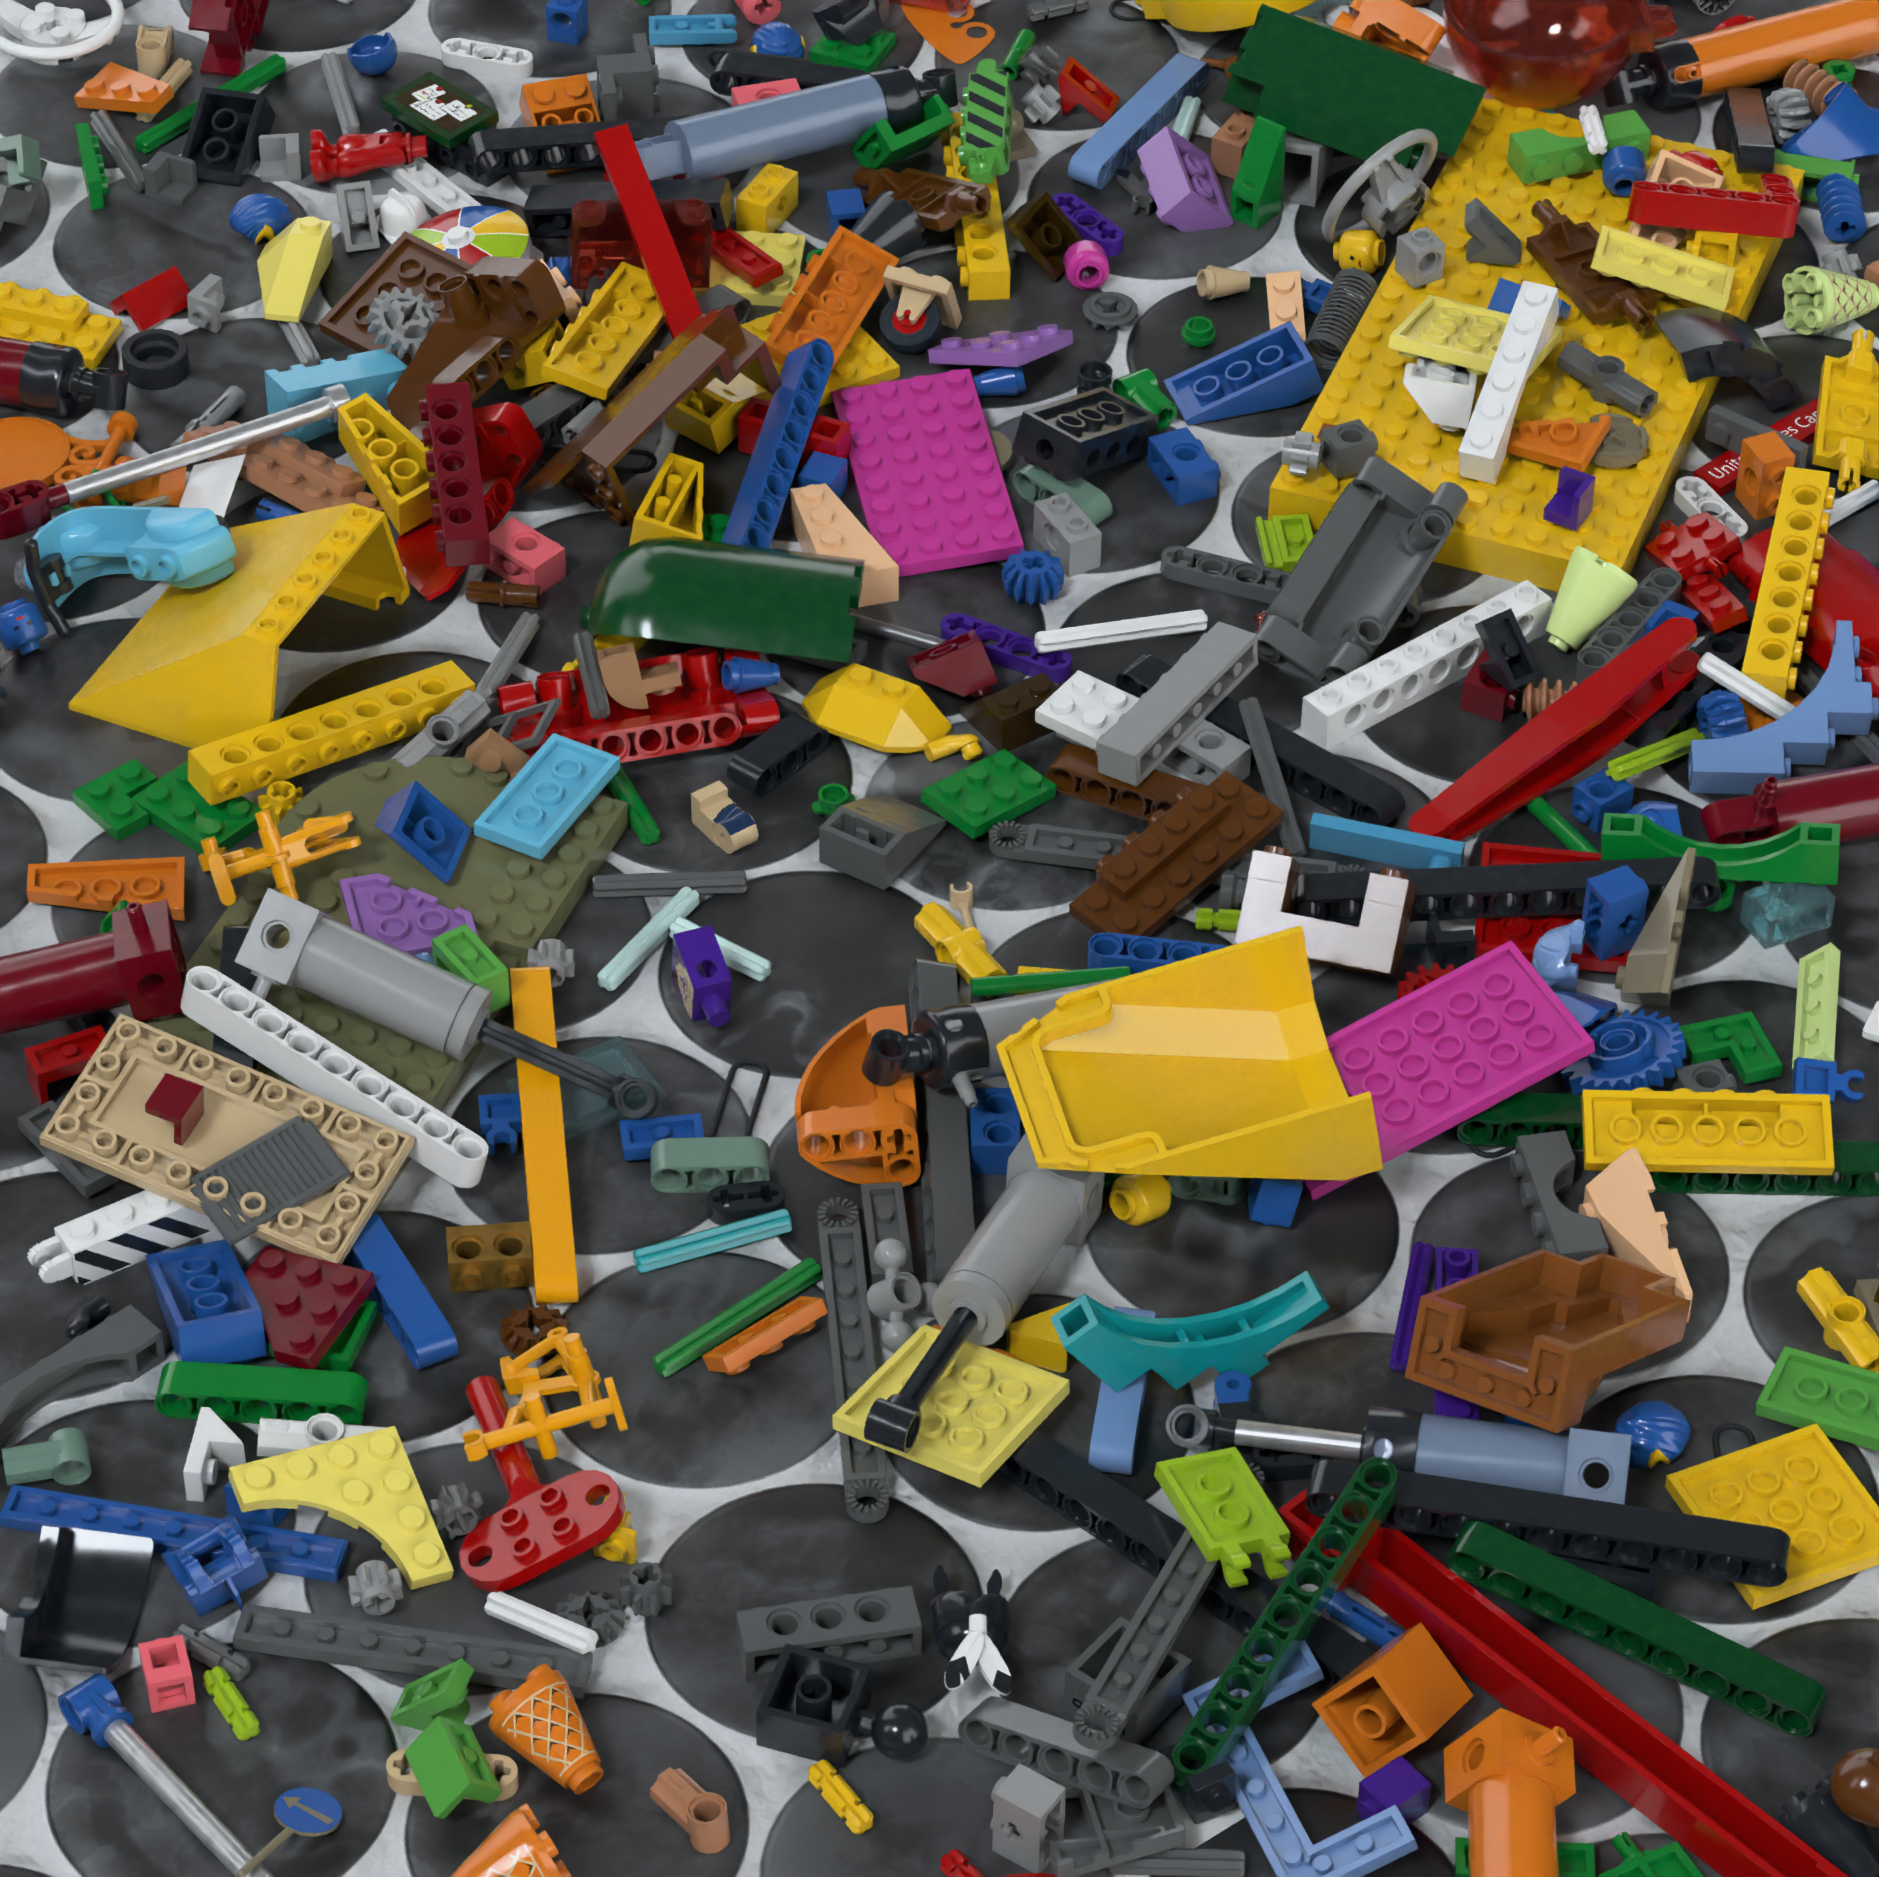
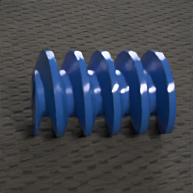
[1816,172,1867,243]

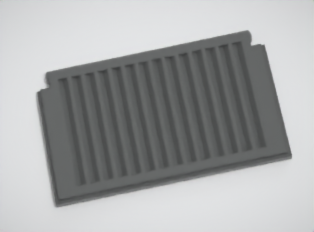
[190,1115,351,1247]

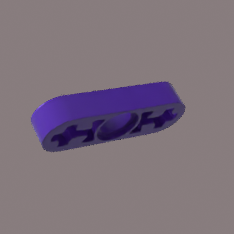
[1052,193,1124,257]

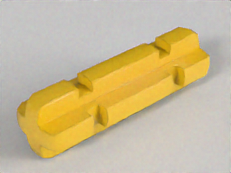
[808,1759,874,1835]

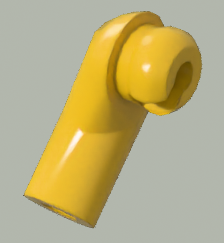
[924,733,982,762]

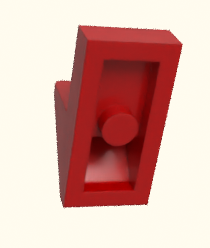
[1058,56,1120,124]

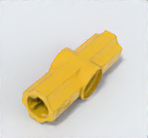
[914,901,1008,999]
[1796,1267,1879,1373]

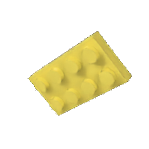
[1590,225,1735,312]

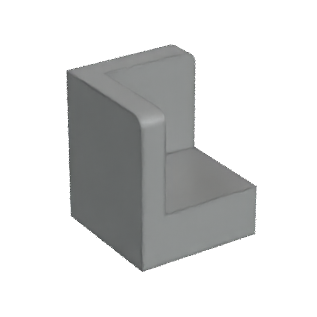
[258,133,302,182]

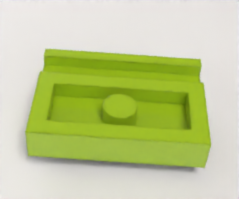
[1255,514,1314,573]

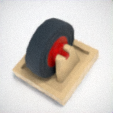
[879,265,962,354]

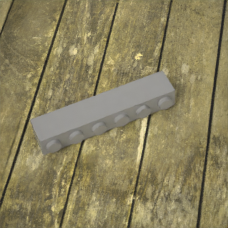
[1095,621,1258,786]

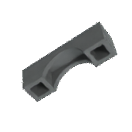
[1510,1130,1609,1261]

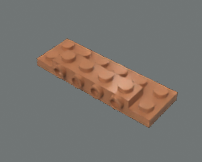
[182,421,388,519]

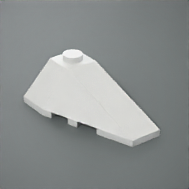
[1403,356,1477,431]

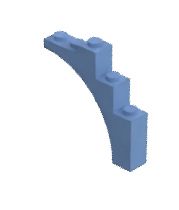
[1688,620,1879,795]

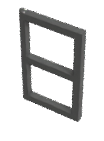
[451,698,561,758]

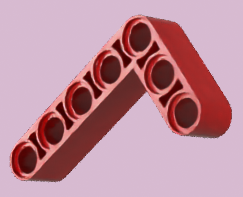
[1627,173,1800,238]

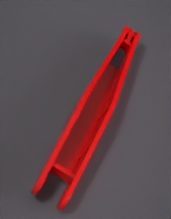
[1408,617,1700,841]

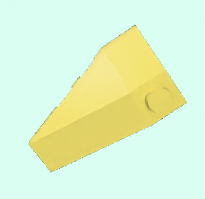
[257,216,333,323]

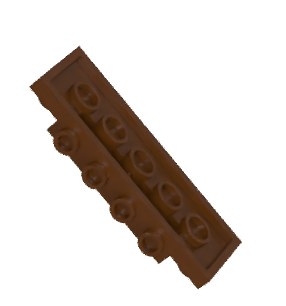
[1069,771,1284,937]

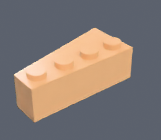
[790,483,899,609]

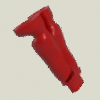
[310,129,428,183]

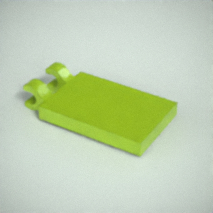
[1154,1447,1292,1588]

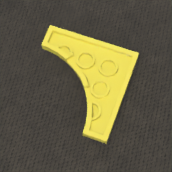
[228,1426,454,1590]

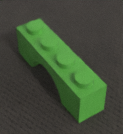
[1507,109,1651,185]

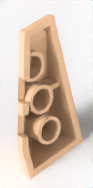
[1628,149,1724,248]

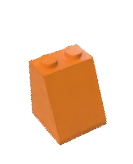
[1312,1622,1474,1778]

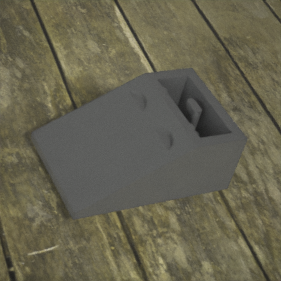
[819,792,947,890]

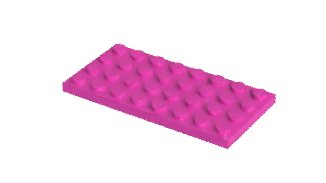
[831,368,1024,577]
[1302,940,1596,1201]

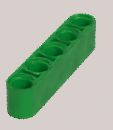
[154,1361,369,1425]

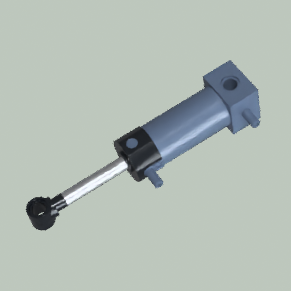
[1166,1404,1632,1505]

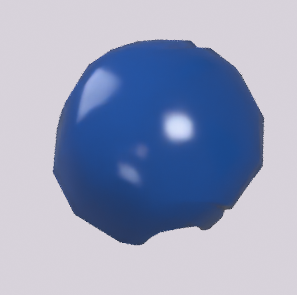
[347,32,398,76]

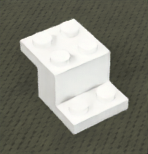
[1035,670,1139,750]

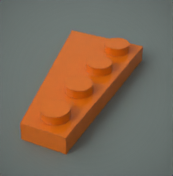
[27,856,186,921]

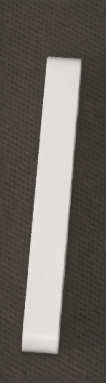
[180,966,488,1188]

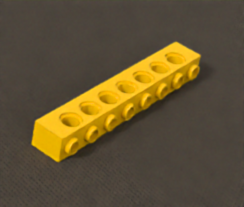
[940,112,1010,301]
[1739,466,1835,700]
[188,660,476,806]

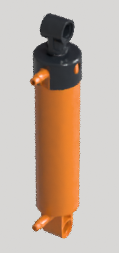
[1600,0,1879,111]

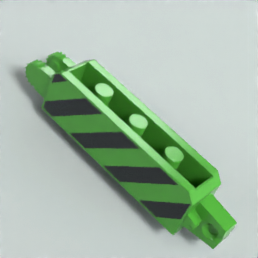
[958,58,1014,184]

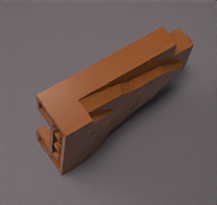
[1405,1249,1691,1433]

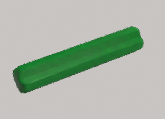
[607,764,661,846]

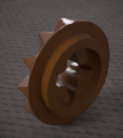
[500,1302,568,1358]

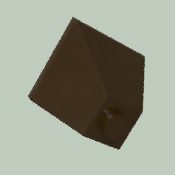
[1005,191,1084,282]

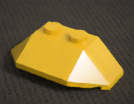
[802,662,952,753]

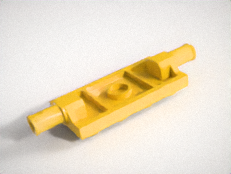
[1812,329,1879,493]

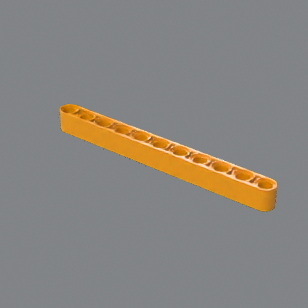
[509,966,578,1305]

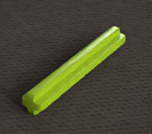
[1605,728,1705,782]

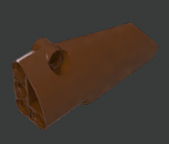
[385,256,566,443]

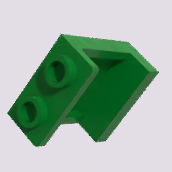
[850,94,955,170]

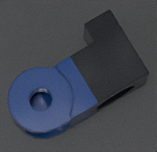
[1213,1371,1265,1453]

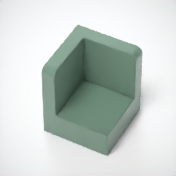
[0,134,42,186]

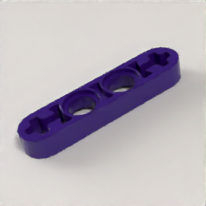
[940,613,1072,684]

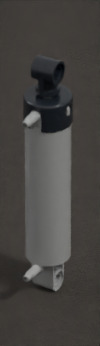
[862,978,1119,1108]

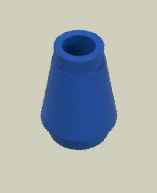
[973,366,1026,397]
[721,656,780,694]

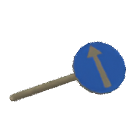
[237,1787,342,1877]

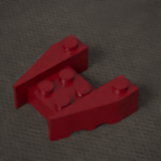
[188,0,270,77]

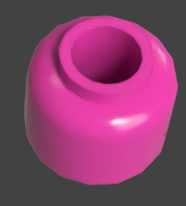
[1063,240,1110,291]

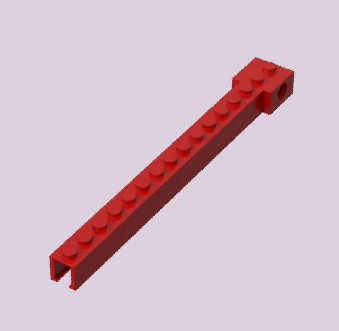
[1277,1488,1849,1877]

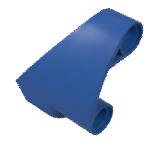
[1780,81,1879,161]

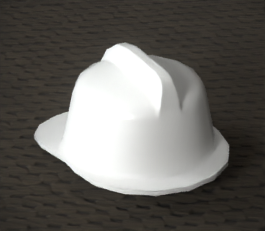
[376,188,432,245]

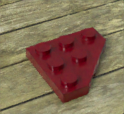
[244,1246,376,1369]

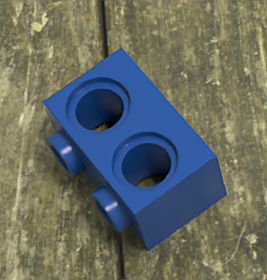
[969,1088,1025,1175]

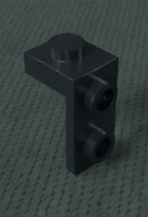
[1158,1744,1236,1824]

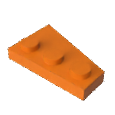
[74,61,174,114]

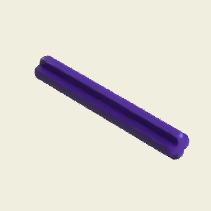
[1389,1241,1435,1374]

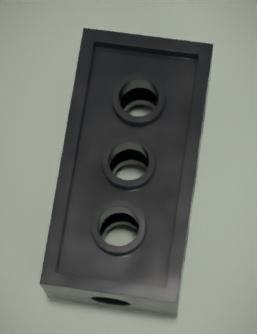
[1012,386,1159,482]

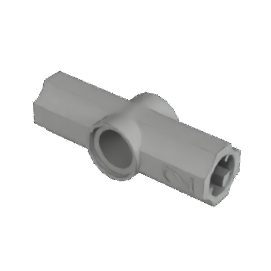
[391,689,491,767]

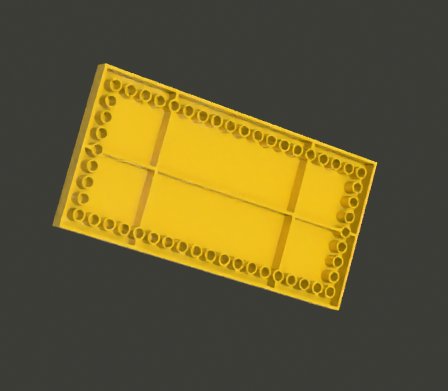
[1268,98,1805,592]

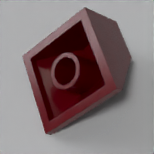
[905,629,998,698]

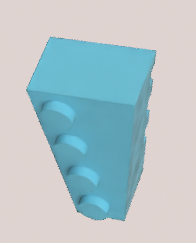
[264,348,407,443]

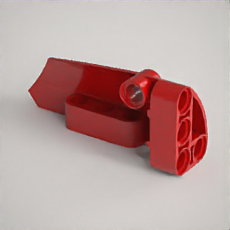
[396,402,544,601]

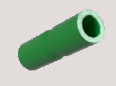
[999,29,1036,81]

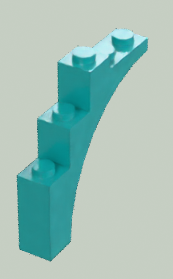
[1050,1270,1330,1392]

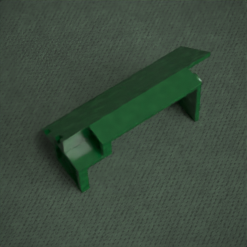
[1222,4,1487,170]

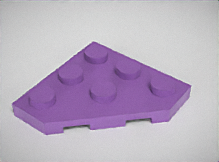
[928,324,1073,367]
[339,873,478,957]

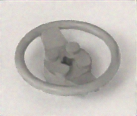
[1321,129,1438,244]

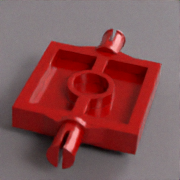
[1644,511,1743,583]

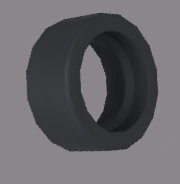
[121,329,190,390]

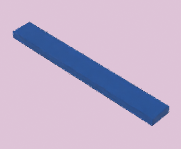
[0,1484,350,1583]

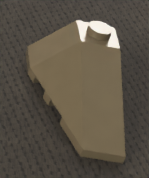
[1615,847,1696,1010]

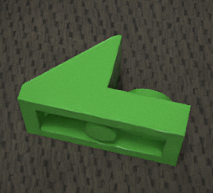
[390,1658,474,1731]

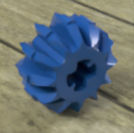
[1002,548,1064,607]
[1696,689,1749,739]

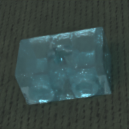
[1740,882,1836,950]

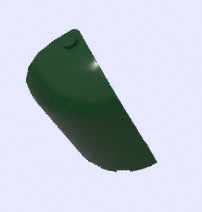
[580,536,865,665]

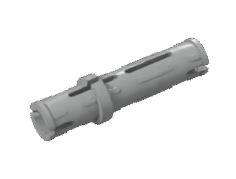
[171,386,246,447]

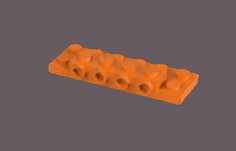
[765,225,900,373]

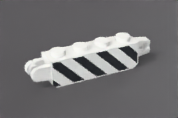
[27,1190,218,1285]

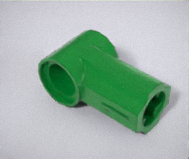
[1112,368,1177,431]

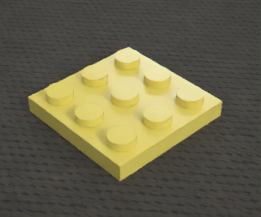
[693,231,806,307]

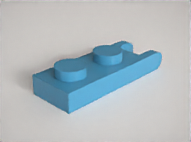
[649,14,738,47]

